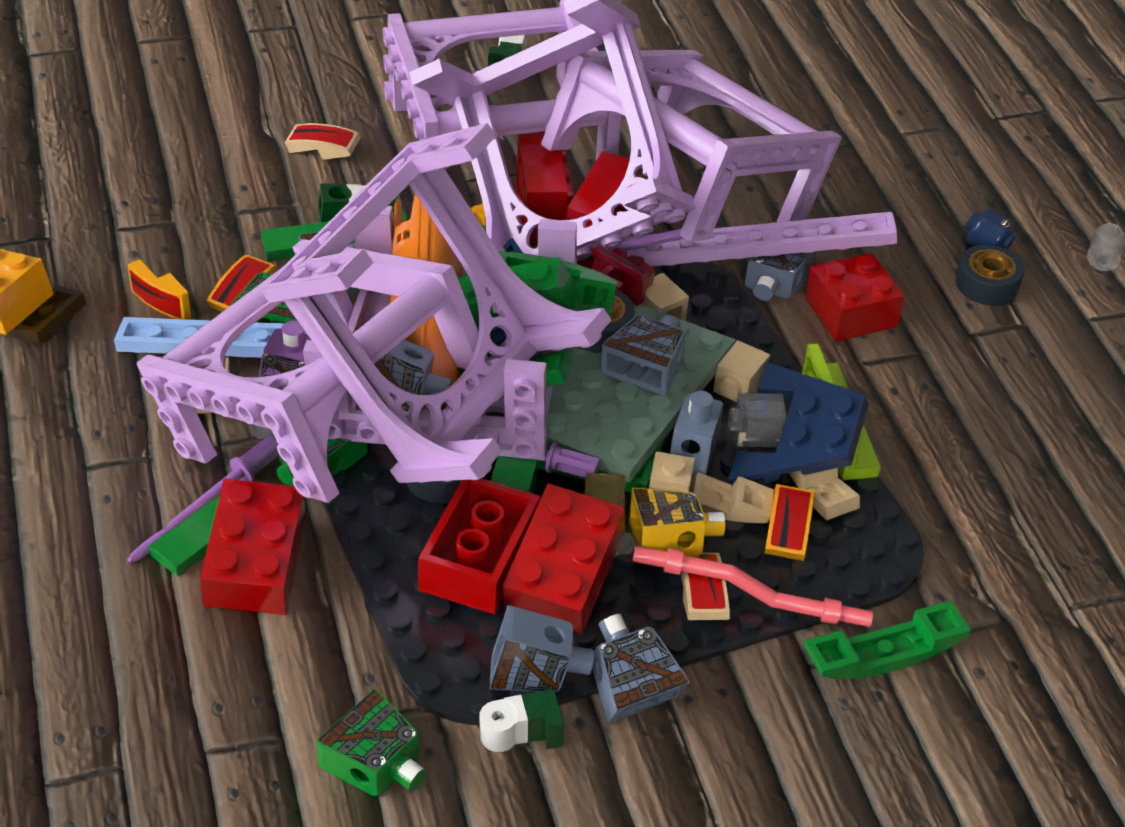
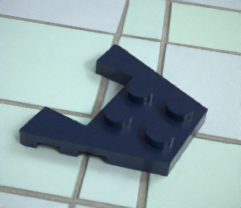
[728,363,869,485]

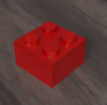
[805,253,905,341]

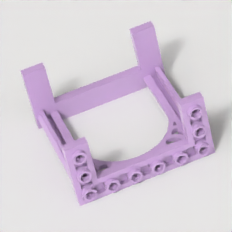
[383,0,622,170]
[409,0,696,270]
[541,50,842,242]
[260,123,611,483]
[303,206,577,461]
[136,239,489,503]

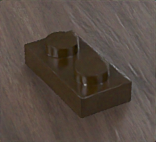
[11,286,87,345]

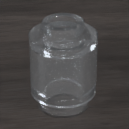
[1087,223,1125,271]

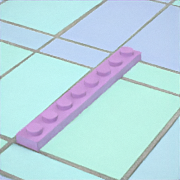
[622,212,897,266]

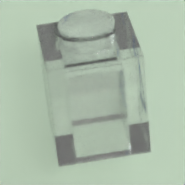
[729,393,786,447]

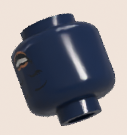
[964,209,1017,250]

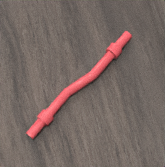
[632,545,873,627]

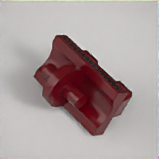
[591,245,655,306]

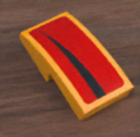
[206,254,277,312]
[127,259,191,320]
[764,484,815,561]

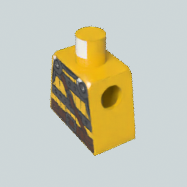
[629,488,725,557]

